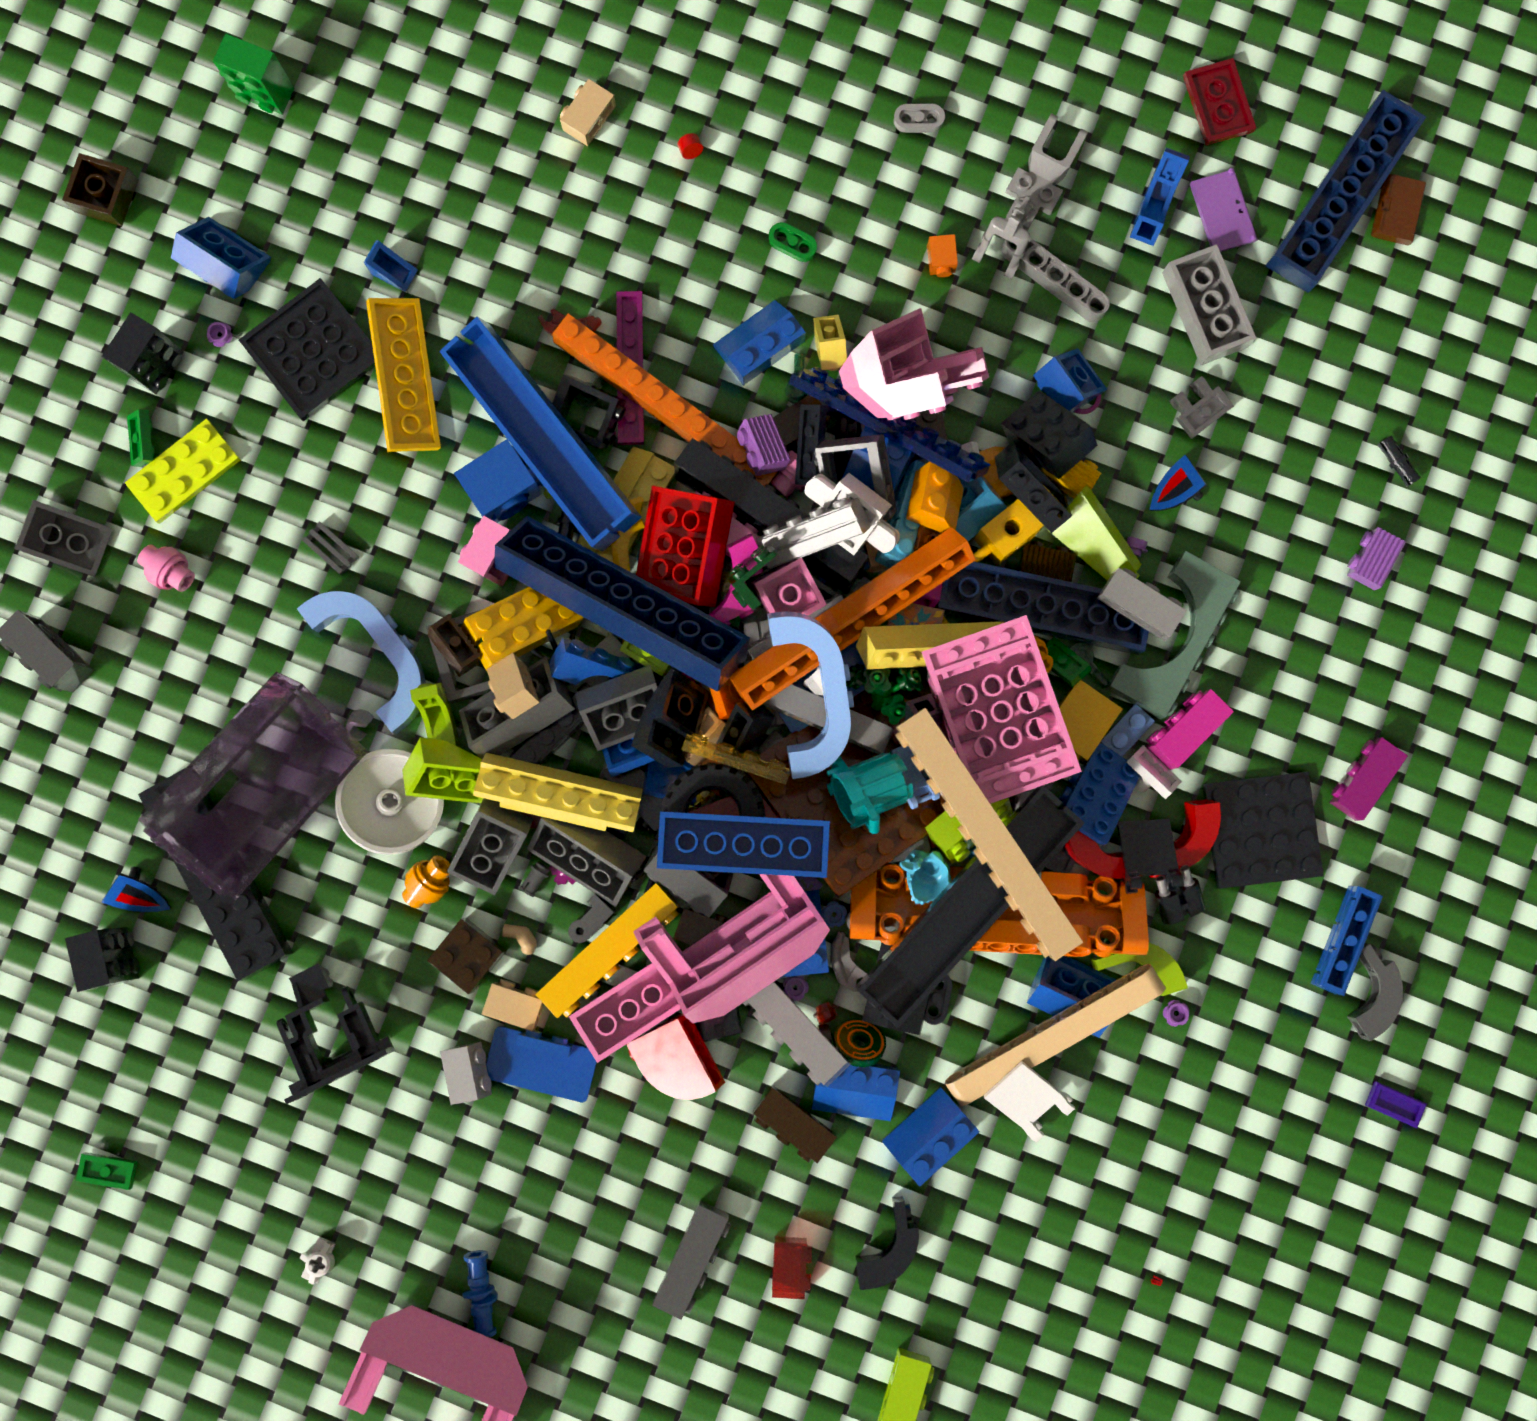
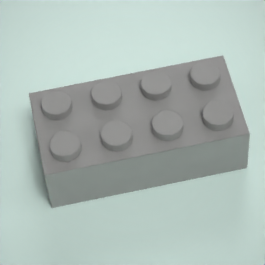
[1162,244,1256,365]

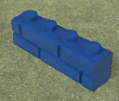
[1310,886,1383,996]

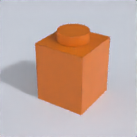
[927,234,958,277]

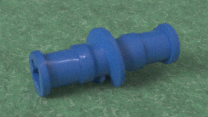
[462,1250,498,1337]

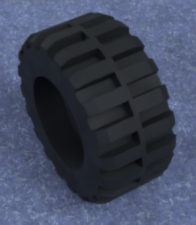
[662,763,765,817]

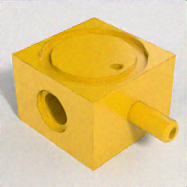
[974,499,1044,566]

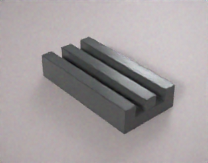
[302,521,359,575]

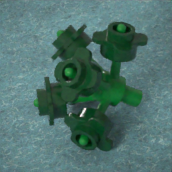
[846,664,923,725]

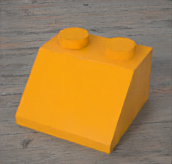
[906,461,964,533]

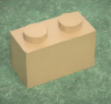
[560,79,616,146]
[487,653,540,719]
[482,979,544,1031]

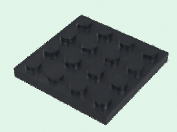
[239,278,375,421]
[1202,772,1324,889]

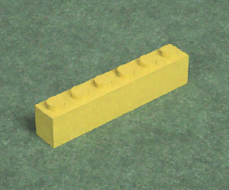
[856,622,1004,669]

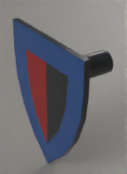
[1149,455,1207,511]
[102,867,171,912]

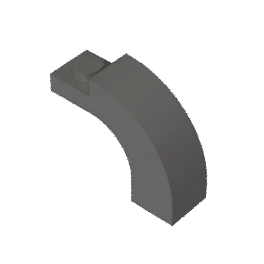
[1347,943,1403,1041]

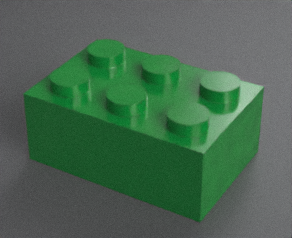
[213,33,295,115]

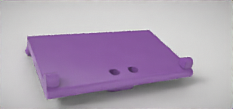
[1190,168,1258,252]

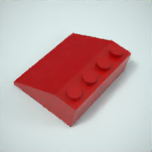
[636,486,735,607]

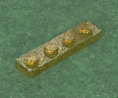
[681,733,790,785]

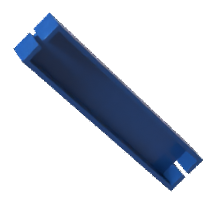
[439,316,642,552]

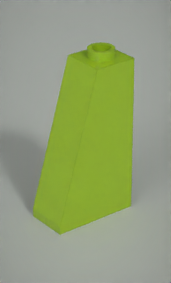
[1048,485,1142,581]

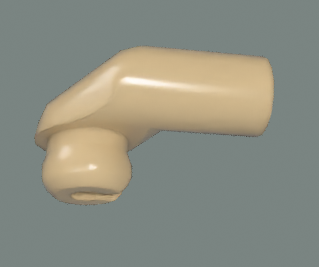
[502,924,537,955]

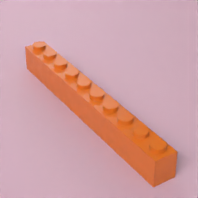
[552,313,778,485]
[730,527,976,711]

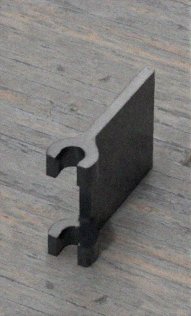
[1117,819,1184,894]

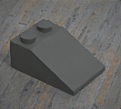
[14,500,113,577]

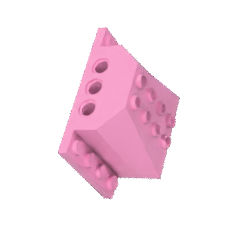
[921,615,1082,804]

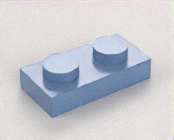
[1100,704,1155,757]

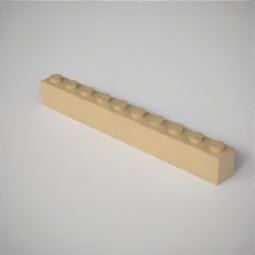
[895,708,1083,961]

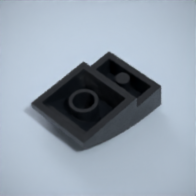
[631,669,709,768]

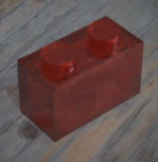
[772,1236,812,1299]

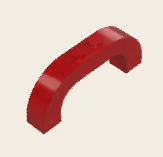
[1064,799,1221,880]

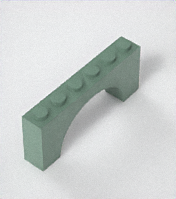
[1105,551,1241,719]

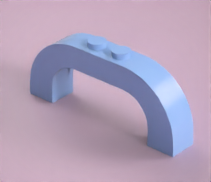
[297,591,426,734]
[767,611,854,779]

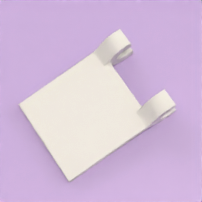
[984,1061,1075,1142]

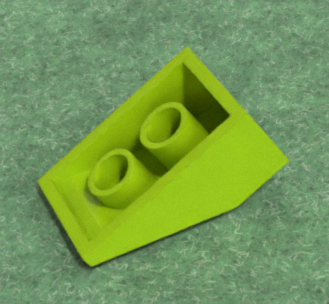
[402,737,484,803]

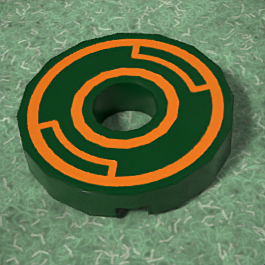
[833,1018,886,1067]

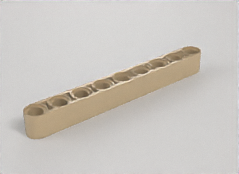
[945,964,1166,1106]

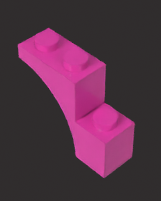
[708,533,767,626]

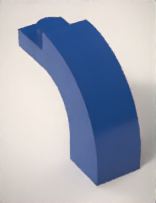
[1130,147,1190,246]

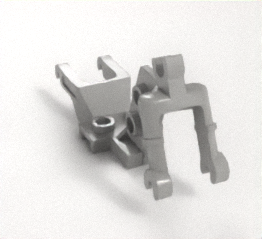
[972,113,1088,280]

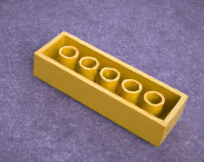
[535,883,680,1018]

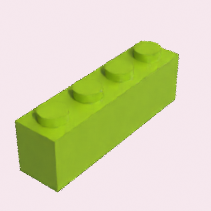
[878,1347,934,1421]

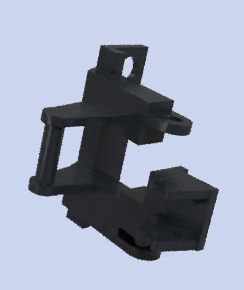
[276,964,395,1104]

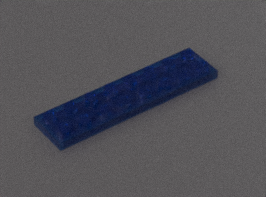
[789,367,991,483]

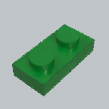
[127,409,154,467]
[1046,637,1092,687]
[76,1152,138,1190]

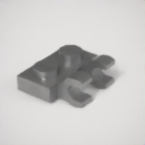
[1169,376,1234,439]

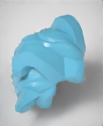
[900,850,952,905]

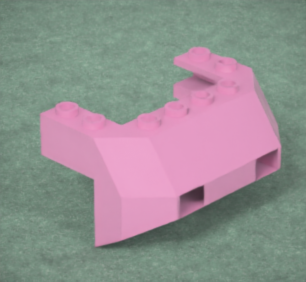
[839,308,989,420]
[633,874,830,1023]
[339,1305,528,1421]

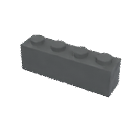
[652,1200,731,1320]

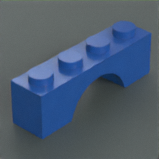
[549,637,660,685]

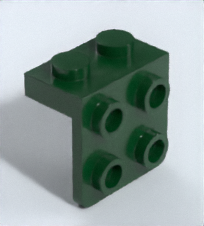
[728,545,778,610]

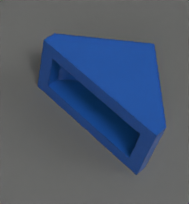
[364,240,418,292]

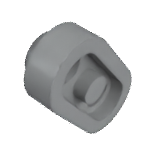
[893,104,945,133]

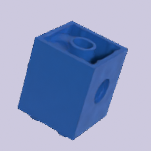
[454,439,542,523]

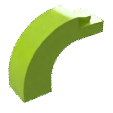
[410,683,460,748]
[1090,943,1188,996]

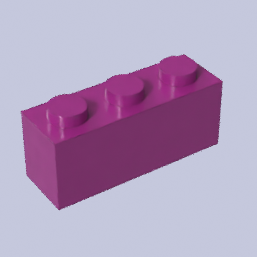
[1329,737,1408,821]

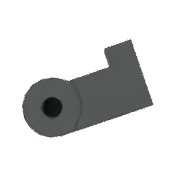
[568,894,616,943]

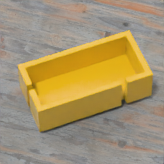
[461,587,583,673]

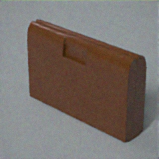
[1371,174,1426,246]

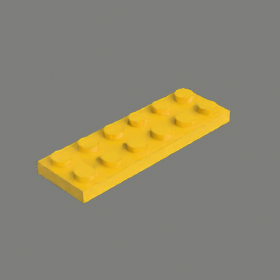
[366,298,441,452]

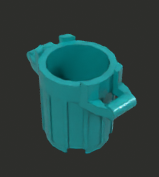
[826,753,914,834]

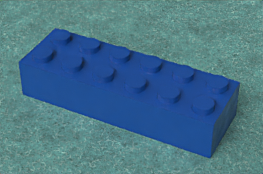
[657,812,830,878]

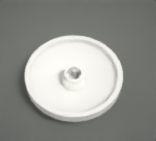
[335,749,444,855]

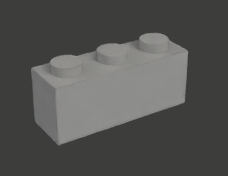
[1097,568,1187,641]

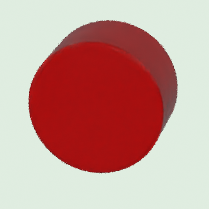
[677,133,703,159]

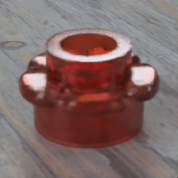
[813,1002,838,1025]

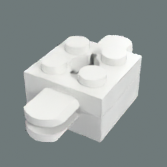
[805,473,900,555]

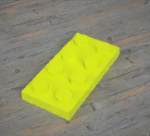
[125,418,241,524]

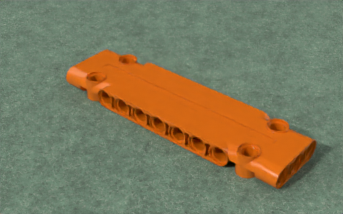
[849,864,1149,958]

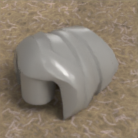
[346,709,374,741]

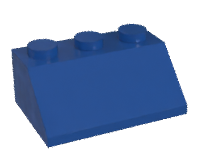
[171,217,271,299]
[713,300,806,386]
[1027,956,1116,1038]
[811,1061,900,1121]
[881,1087,980,1186]

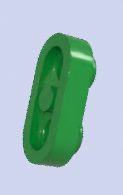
[769,222,817,262]

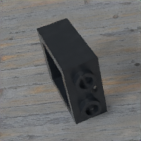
[552,375,626,449]

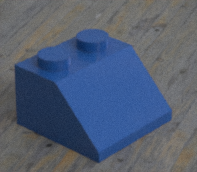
[1033,348,1107,413]

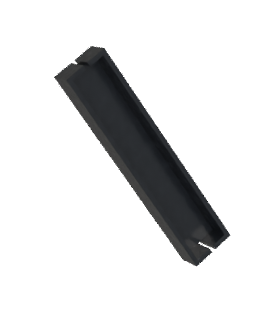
[855,785,1085,1028]

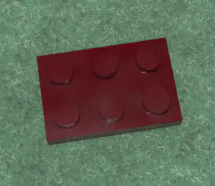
[1183,58,1256,146]

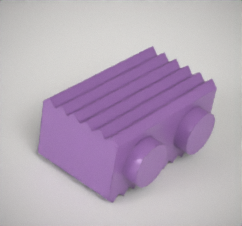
[737,414,791,476]
[1347,527,1406,591]

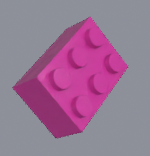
[1145,689,1234,770]

